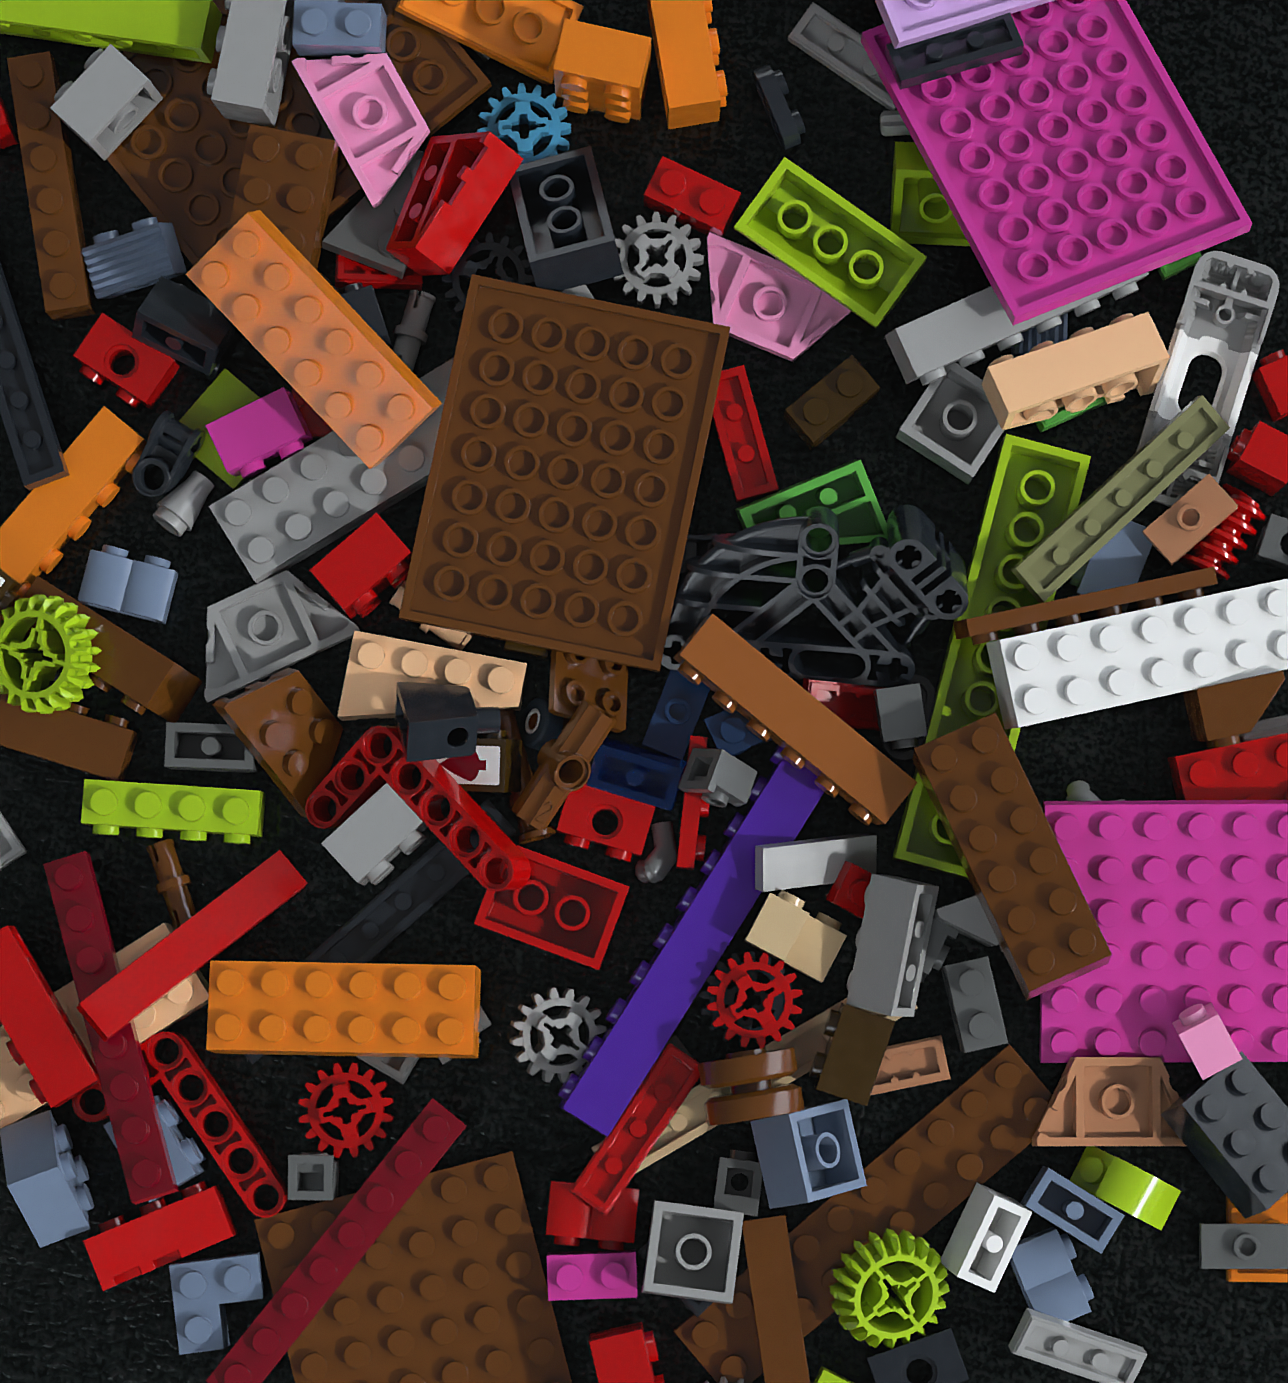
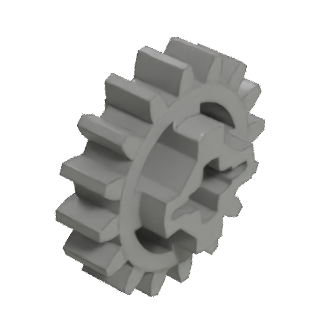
[613,212,704,308]
[510,987,607,1083]

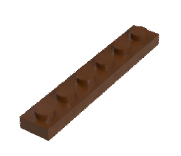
[953,567,1218,645]

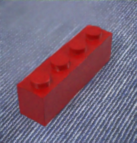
[0,925,100,1108]

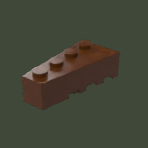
[23,576,203,723]

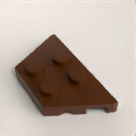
[213,668,343,818]

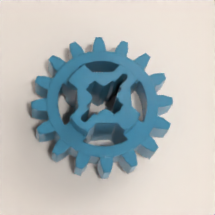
[477,83,571,164]

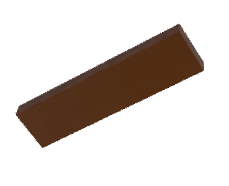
[742,1214,810,1383]

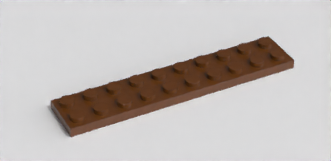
[674,1044,1052,1383]

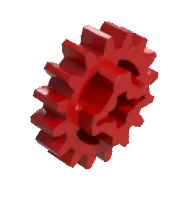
[706,952,803,1048]
[298,1062,394,1158]

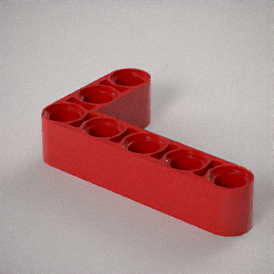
[305,726,531,891]
[72,1031,289,1218]

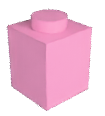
[1172,1003,1242,1080]

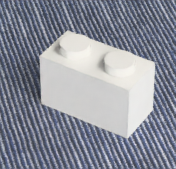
[940,1182,1032,1293]

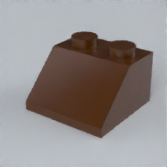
[1183,671,1285,748]

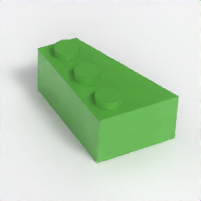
[735,459,888,545]

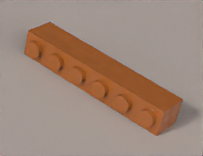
[673,614,918,826]

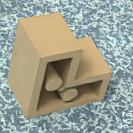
[743,890,847,983]

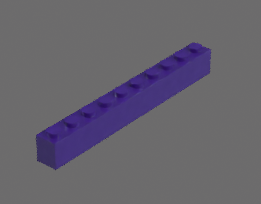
[558,745,824,1137]

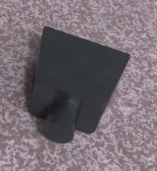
[394,682,501,762]

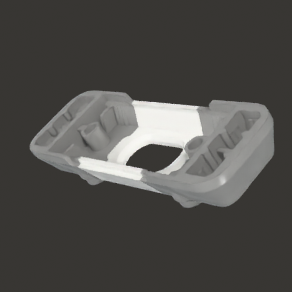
[1136,251,1280,507]

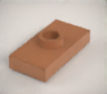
[1142,474,1238,566]
[871,1035,950,1095]

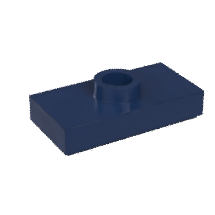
[642,669,710,761]

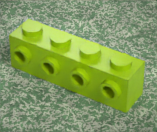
[81,779,266,844]

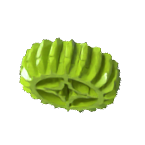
[0,594,102,714]
[829,1228,950,1349]

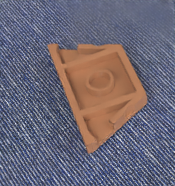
[1032,1057,1186,1146]

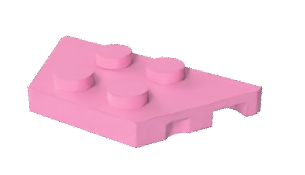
[291,53,430,208]
[707,232,852,362]

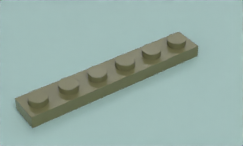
[1010,395,1230,603]

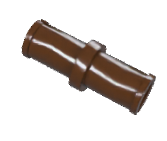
[146,839,196,930]

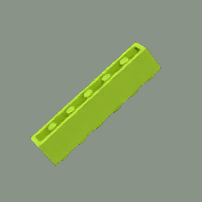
[0,0,222,63]

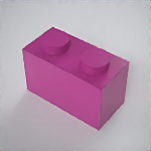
[205,387,313,479]
[547,1249,638,1301]

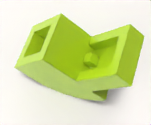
[1069,1146,1181,1230]

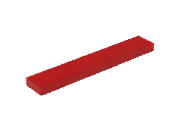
[76,850,307,1042]

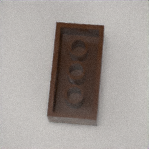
[227,124,342,270]

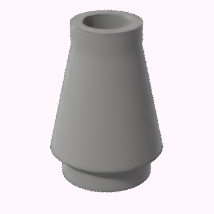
[153,471,214,537]

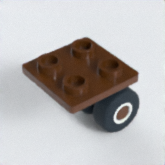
[520,650,628,750]

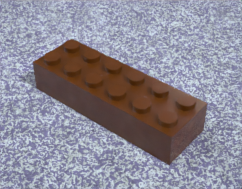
[913,712,1112,1000]

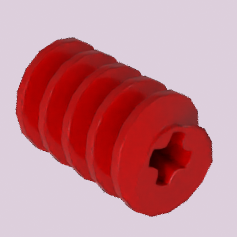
[1179,483,1267,580]

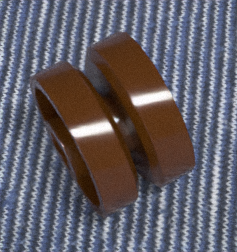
[697,1047,805,1126]

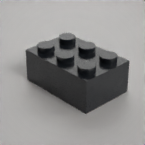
[510,146,624,292]
[1161,1051,1288,1219]

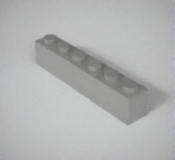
[885,272,1149,386]

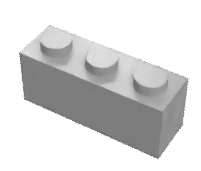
[846,874,939,1017]

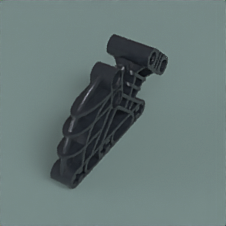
[661,504,969,687]

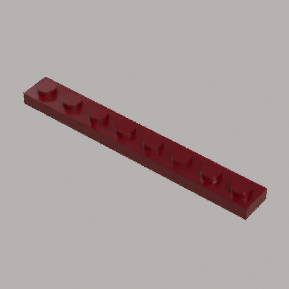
[43,851,179,1205]
[206,1098,467,1383]

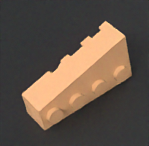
[981,312,1170,430]
[337,630,529,721]

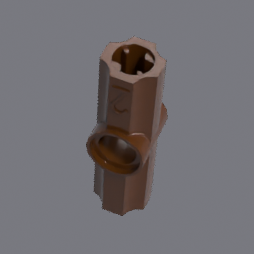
[511,699,617,831]

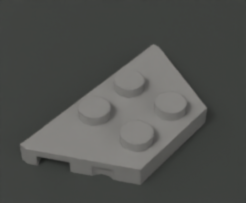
[204,570,360,704]

